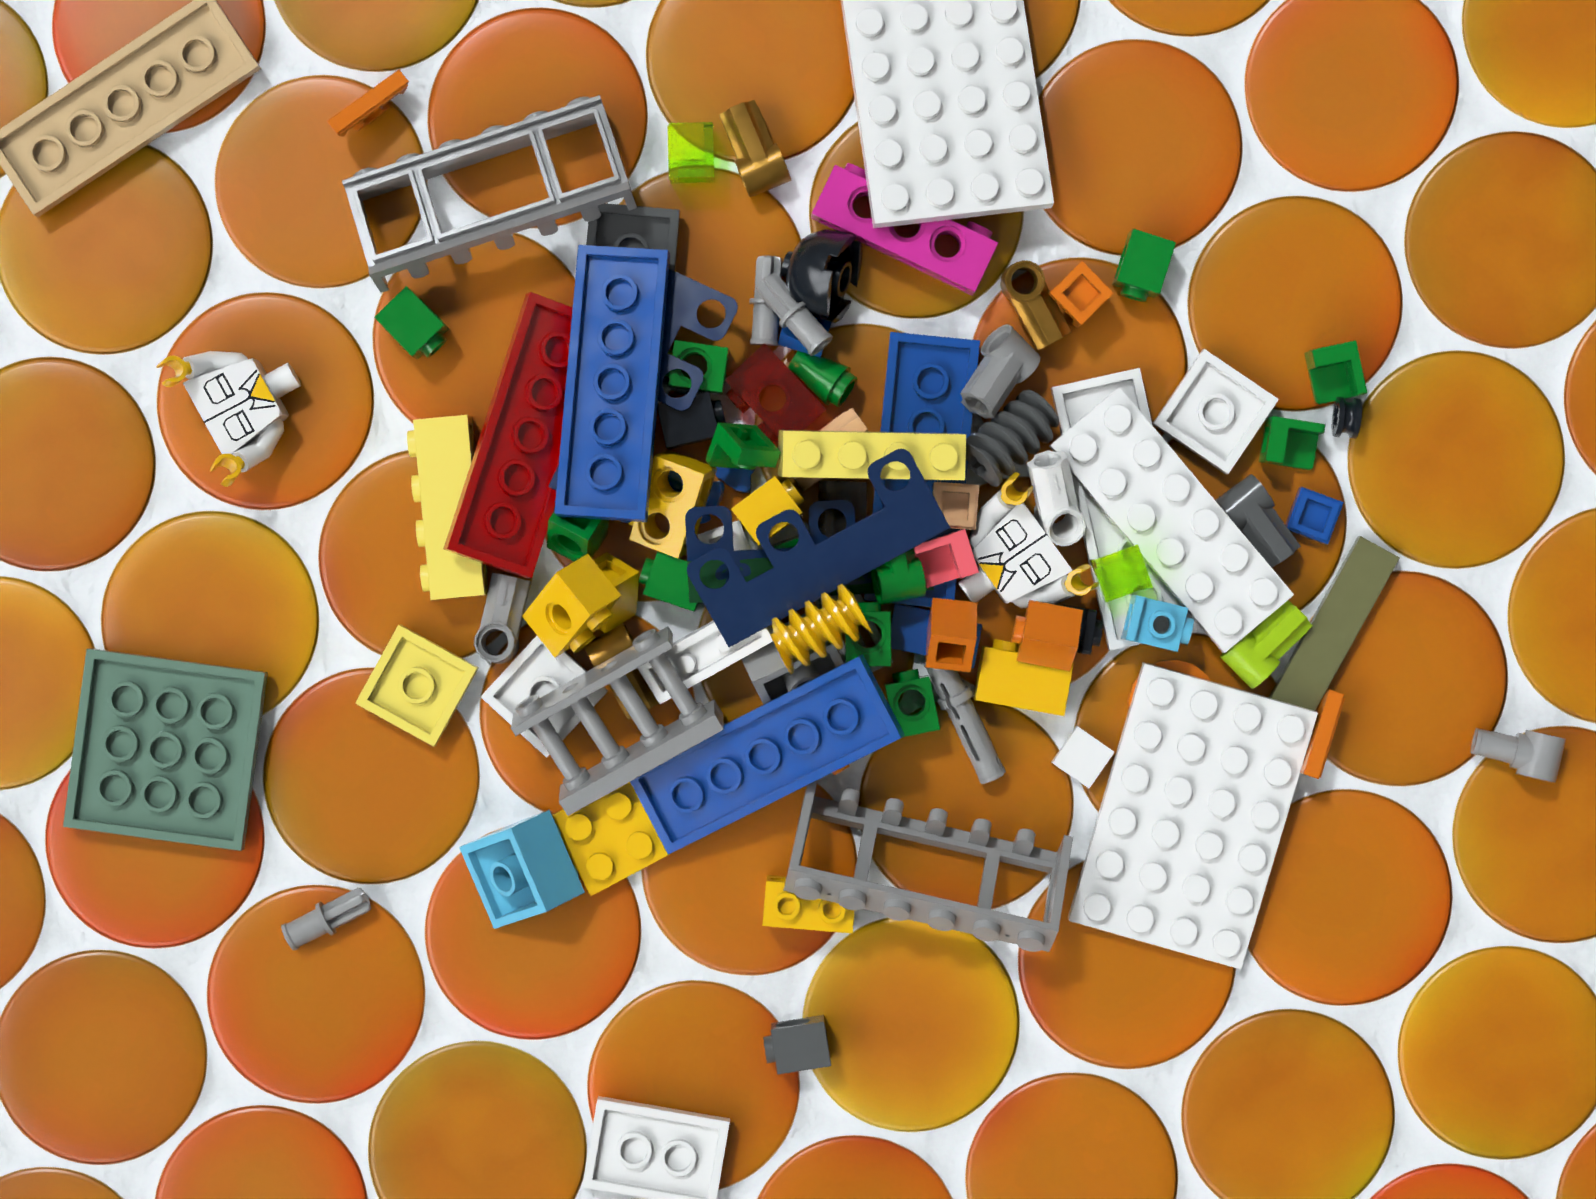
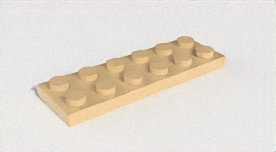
[0,0,262,217]

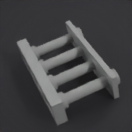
[511,626,724,816]

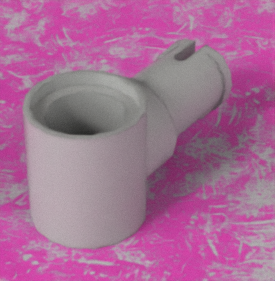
[1470,728,1566,783]

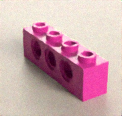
[811,163,998,296]

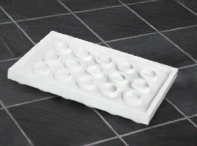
[841,0,1054,228]
[1068,662,1318,969]

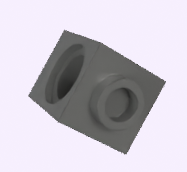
[763,1015,831,1074]

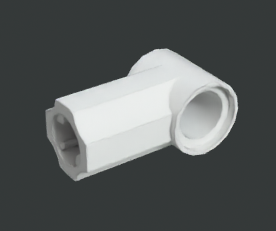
[1027,450,1086,546]

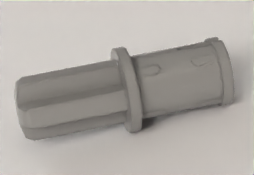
[749,255,783,346]
[756,273,833,356]
[281,888,371,950]

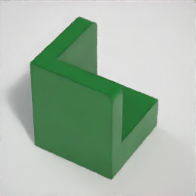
[1304,340,1367,405]
[1259,416,1326,470]

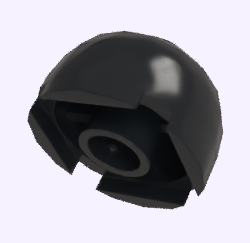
[781,230,862,323]

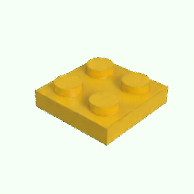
[552,782,670,896]

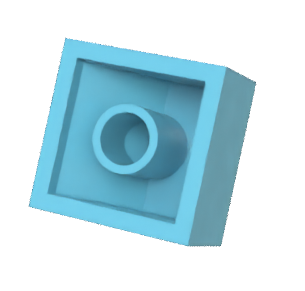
[459,810,585,929]

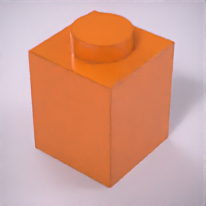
[925,598,978,672]
[1011,600,1083,671]

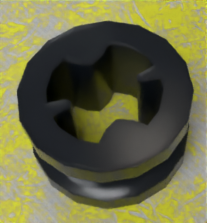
[1331,397,1362,439]

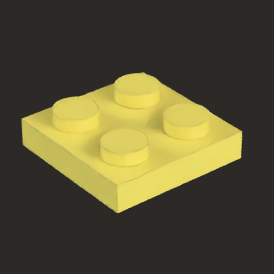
[355,624,479,747]

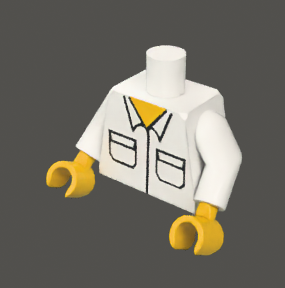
[156,351,301,487]
[958,472,1099,608]

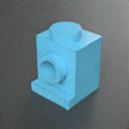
[1121,595,1194,652]

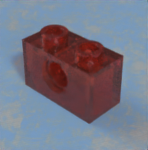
[725,343,826,446]

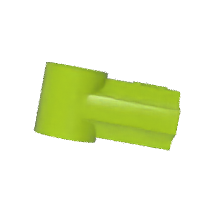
[1220,600,1313,689]

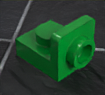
[706,422,781,470]

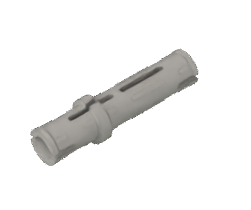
[923,661,1006,784]

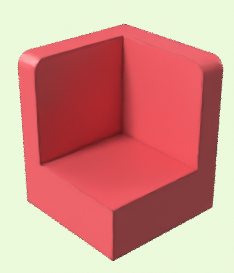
[913,529,979,588]

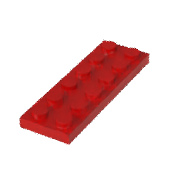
[443,292,573,579]

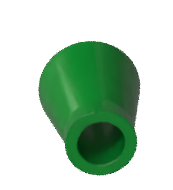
[788,351,857,407]

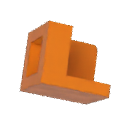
[1049,261,1114,328]

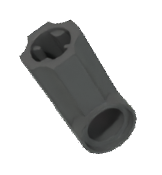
[1215,474,1301,568]

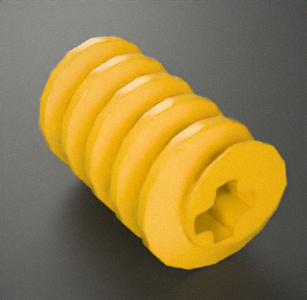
[770,584,872,674]

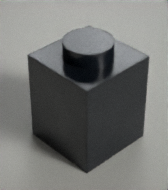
[657,391,726,450]

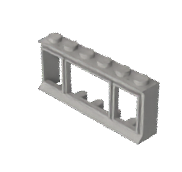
[342,95,637,293]
[783,780,1073,952]

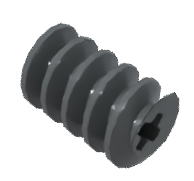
[966,390,1059,487]

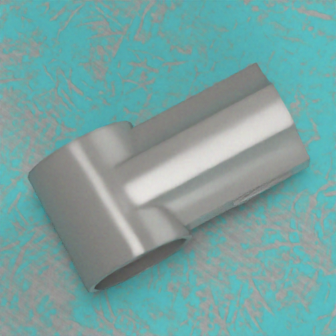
[960,324,1041,419]
[474,573,531,664]

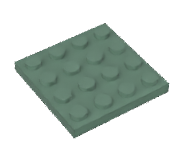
[63,648,268,851]

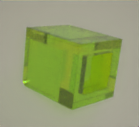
[667,122,715,184]
[1090,544,1153,602]

